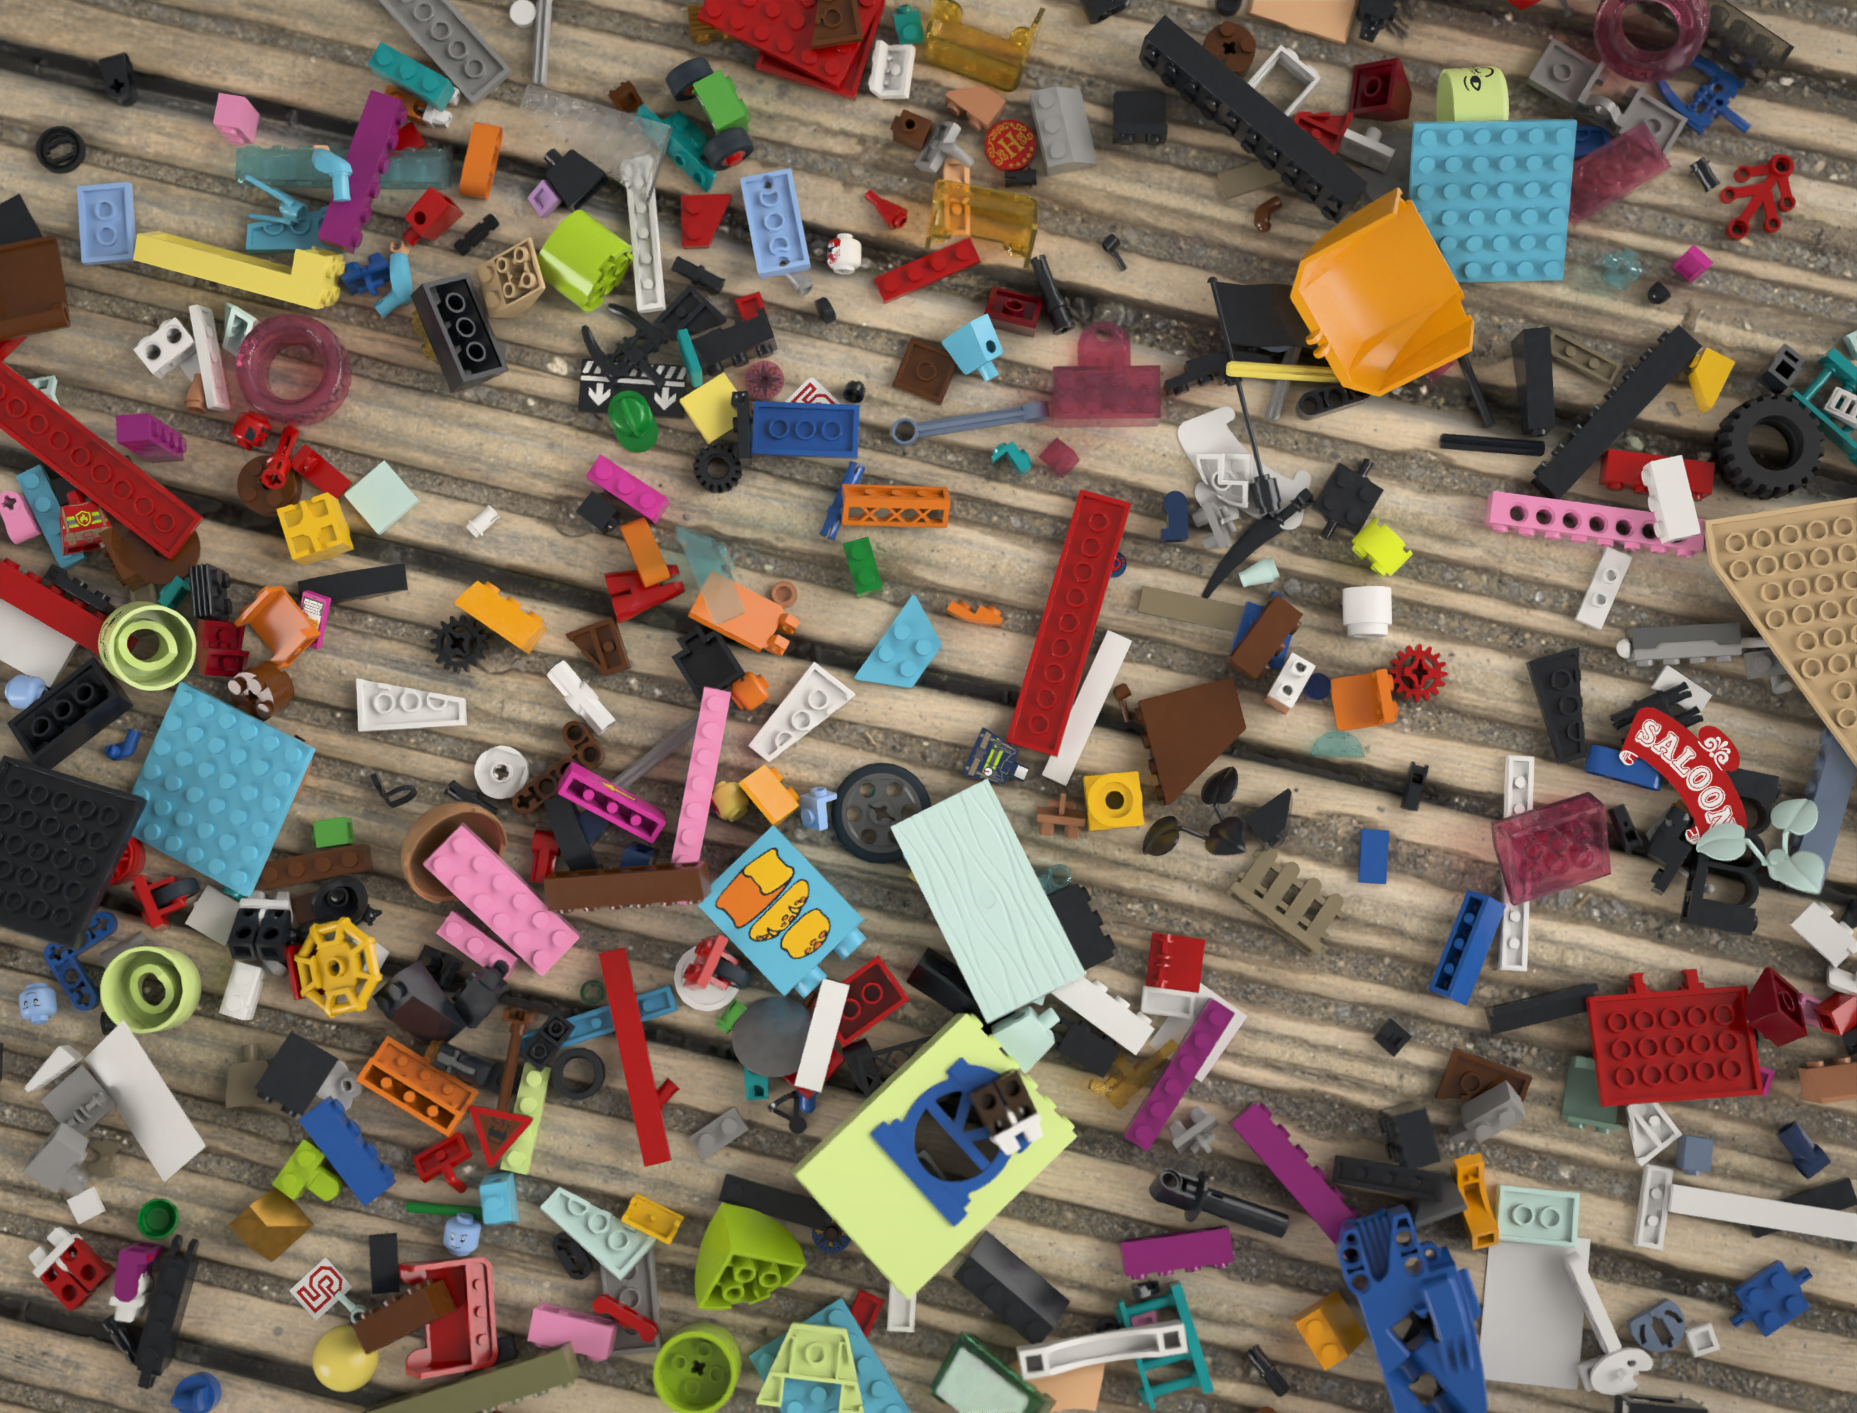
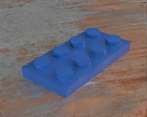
[752,401,860,459]

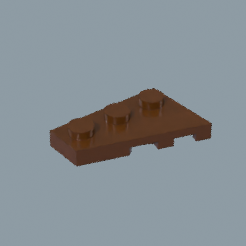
[1434,1047,1532,1103]

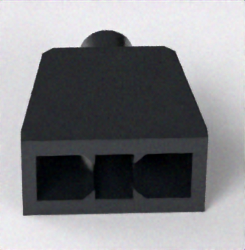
[544,148,609,213]

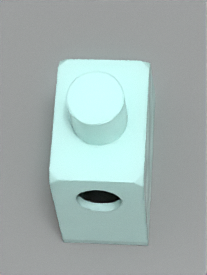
[992,1006,1060,1074]

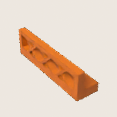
[841,484,951,528]

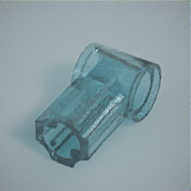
[1036,864,1073,895]

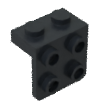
[1113,91,1168,146]

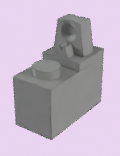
[22,1122,89,1195]

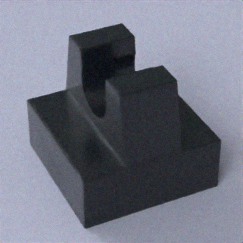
[1372,1018,1412,1057]

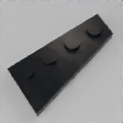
[1526,647,1586,765]

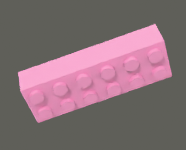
[423,822,580,976]

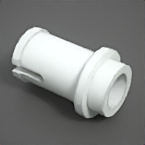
[465,505,500,538]

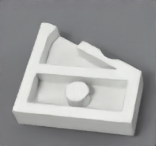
[1624,1103,1683,1166]

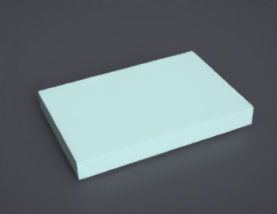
[1494,1184,1580,1248]

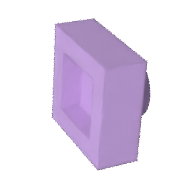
[527,180,563,218]

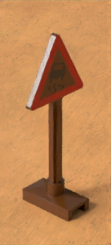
[469,1004,540,1168]

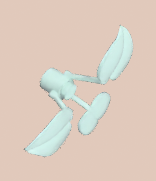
[1696,799,1824,894]

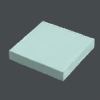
[344,461,420,535]

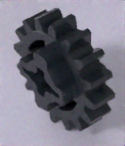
[430,615,490,674]

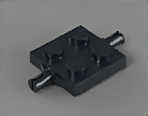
[1310,458,1384,541]

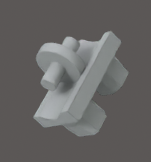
[1192,501,1239,550]
[1168,1105,1219,1154]

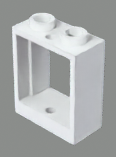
[1248,45,1321,118]

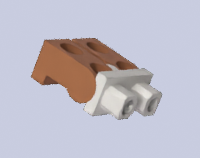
[1262,652,1316,715]

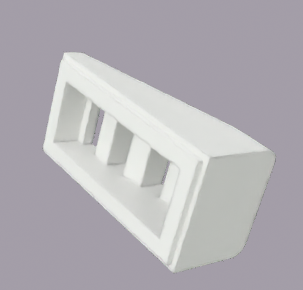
[1822,387,1857,430]
[25,1045,84,1092]

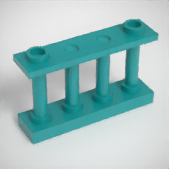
[1785,348,1857,466]
[1114,1280,1214,1410]

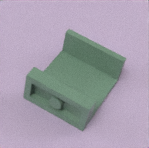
[1560,1055,1621,1135]

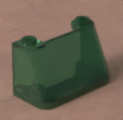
[930,1330,1057,1413]

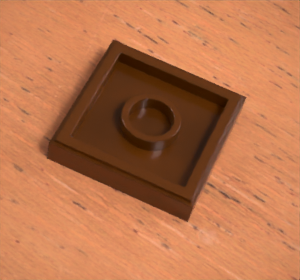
[892,337,957,406]

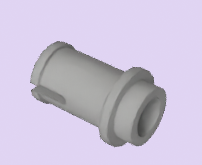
[782,271,814,296]

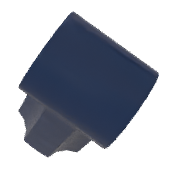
[1776,1121,1831,1179]

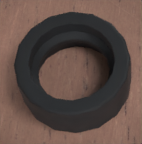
[552,1048,605,1100]

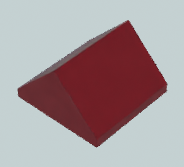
[984,286,1043,338]

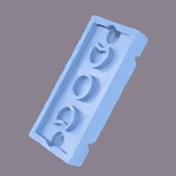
[740,168,811,280]

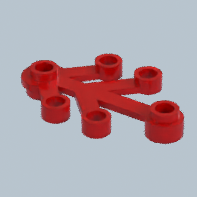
[1719,154,1796,241]

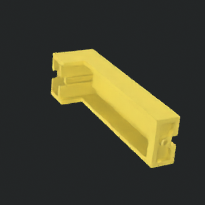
[133,231,345,309]

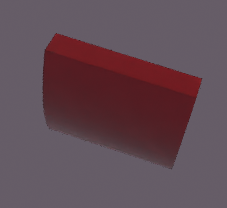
[196,619,249,677]

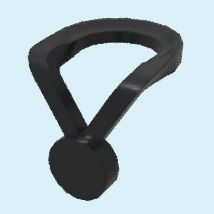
[370,772,417,808]
[767,1091,807,1134]

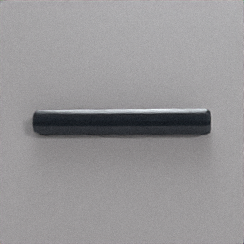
[1439,433,1545,456]

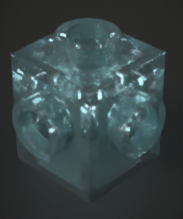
[1600,247,1643,291]

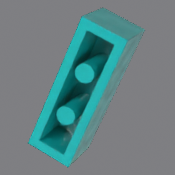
[368,42,456,112]

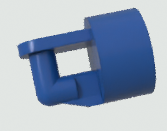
[170,1372,222,1413]

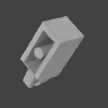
[1448,1080,1526,1145]

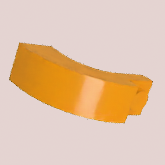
[1451,1153,1499,1250]

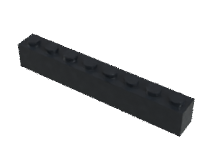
[1530,325,1702,500]

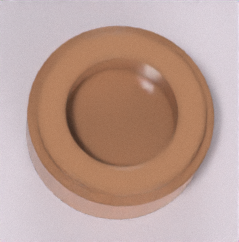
[770,581,798,608]

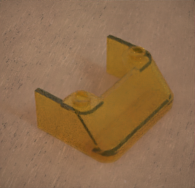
[921,0,1046,92]
[924,179,1038,268]

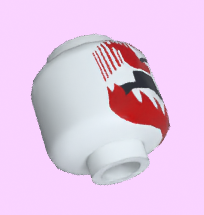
[827,233,861,274]

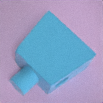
[941,314,1003,383]
[479,1171,520,1226]

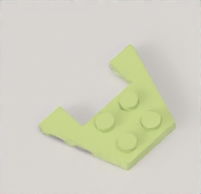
[756,1322,864,1413]

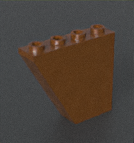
[1134,677,1247,806]

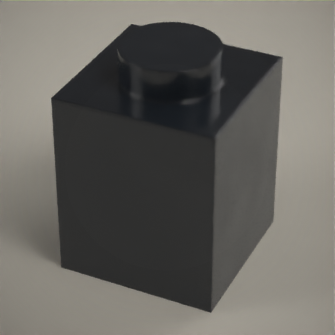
[576,491,620,535]

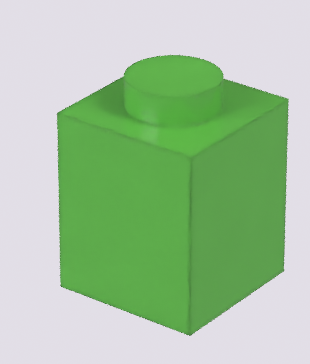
[311,817,355,849]

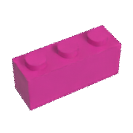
[586,454,670,525]

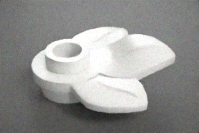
[316,1060,364,1111]

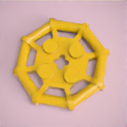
[294,917,382,1018]

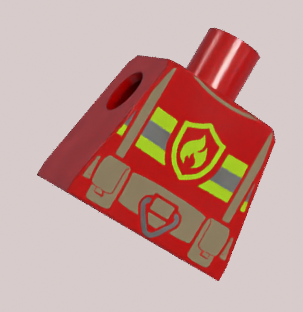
[59,490,112,556]

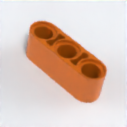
[459,121,503,200]
[619,517,670,588]

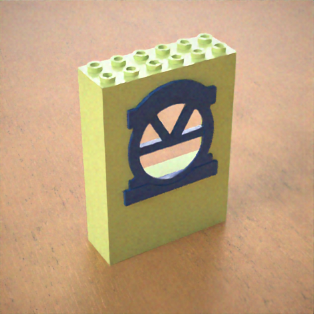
[790,1013,1077,1300]

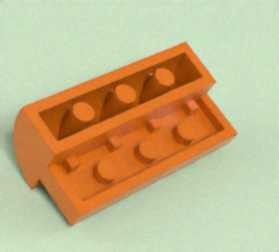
[356,1036,479,1138]

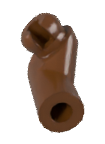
[1253,195,1283,233]

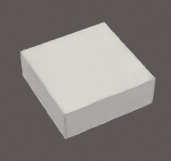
[67,1187,106,1225]
[1684,1321,1720,1358]

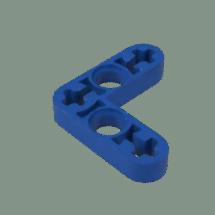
[44,912,118,1011]

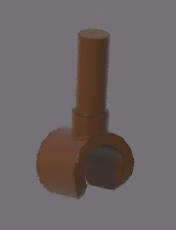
[1113,683,1132,722]

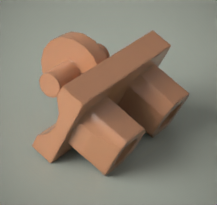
[1036,793,1086,839]

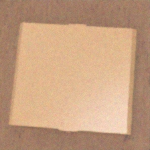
[1247,0,1360,44]

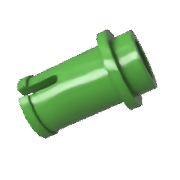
[715,998,748,1034]

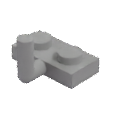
[914,120,974,173]
[1743,649,1792,694]

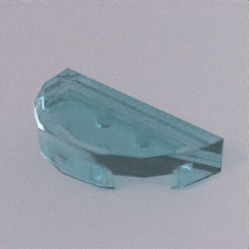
[1310,730,1365,758]

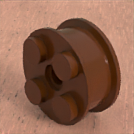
[237,455,302,517]

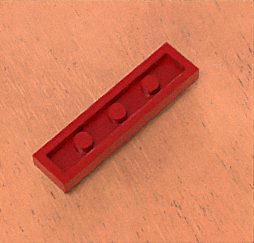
[874,237,981,304]

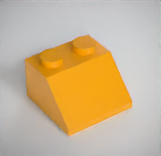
[738,765,801,827]
[1291,1289,1367,1371]

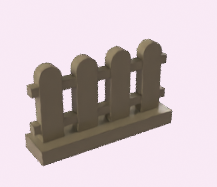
[1225,848,1344,957]

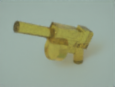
[1088,1038,1179,1110]

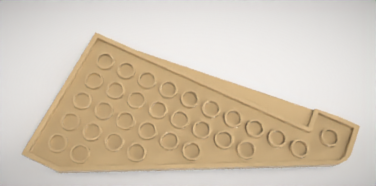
[1702,497,1857,767]

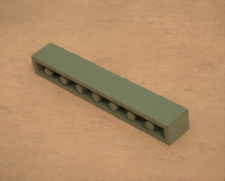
[363,1341,581,1413]

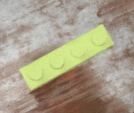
[500,1062,553,1175]

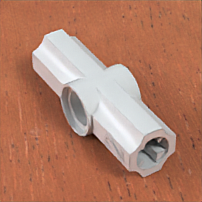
[547,660,616,736]

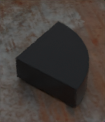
[1132,1280,1160,1299]

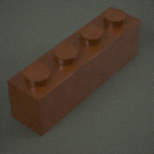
[258,844,374,891]

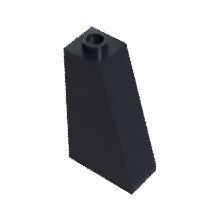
[1511,326,1555,438]

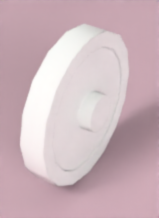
[674,946,740,1012]

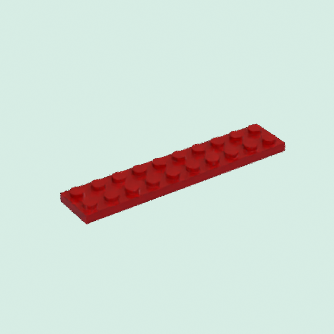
[0,360,204,560]
[1006,489,1132,758]

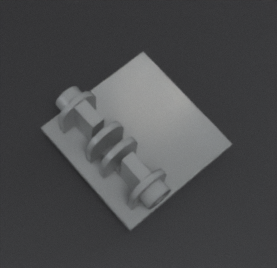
[40,1064,117,1135]

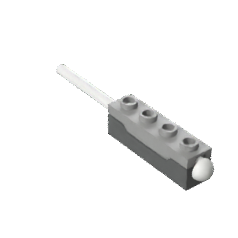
[1616,622,1769,667]

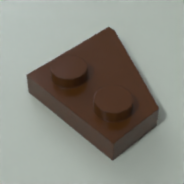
[566,617,631,676]

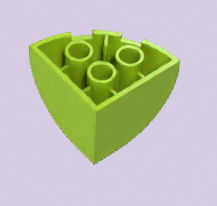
[695,1203,806,1310]

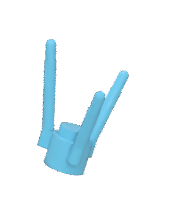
[245,175,308,227]

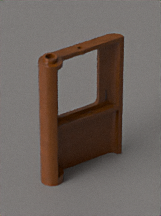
[0,235,71,342]

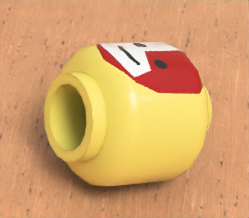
[710,781,749,822]

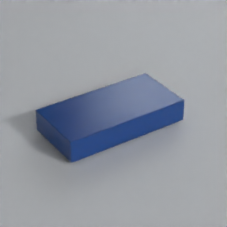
[1358,829,1389,884]

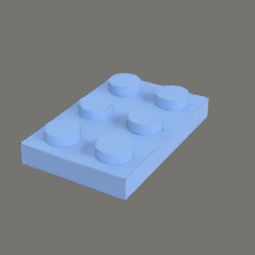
[77,182,136,266]

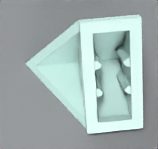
[222,301,267,361]

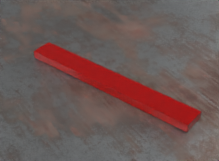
[599,947,672,1167]

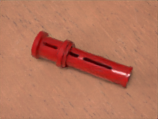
[261,426,300,489]

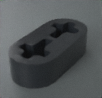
[552,1231,593,1280]

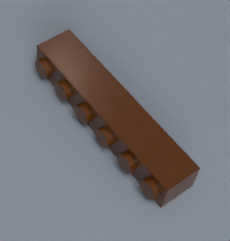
[543,861,711,914]

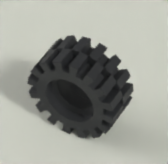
[693,443,743,494]

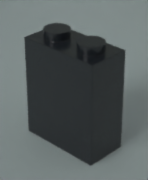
[255,1031,339,1118]

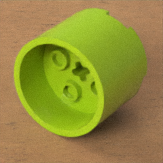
[537,209,634,313]
[653,1321,742,1413]

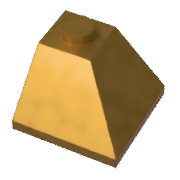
[229,1187,314,1262]

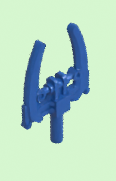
[1655,52,1752,136]

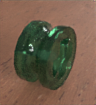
[580,979,605,1005]

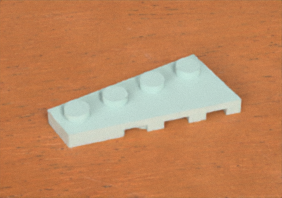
[540,1187,658,1281]

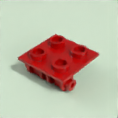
[1145,932,1206,993]

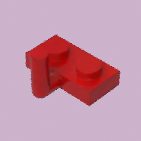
[412,1131,473,1194]

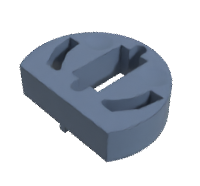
[1627,1298,1685,1352]

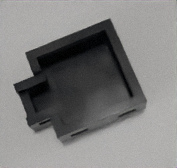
[672,625,745,703]

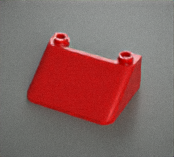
[399,1257,498,1379]

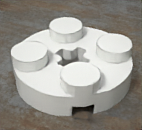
[474,746,529,800]

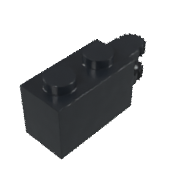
[1050,1013,1120,1079]

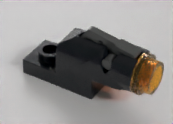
[1645,799,1694,896]
[424,1040,522,1099]

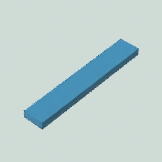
[520,984,679,1061]

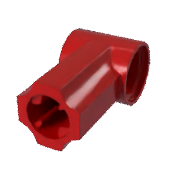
[529,829,561,883]

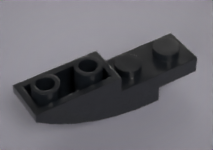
[1163,352,1271,397]

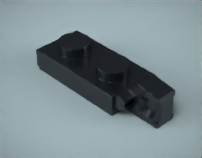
[731,391,752,467]
[43,564,116,616]

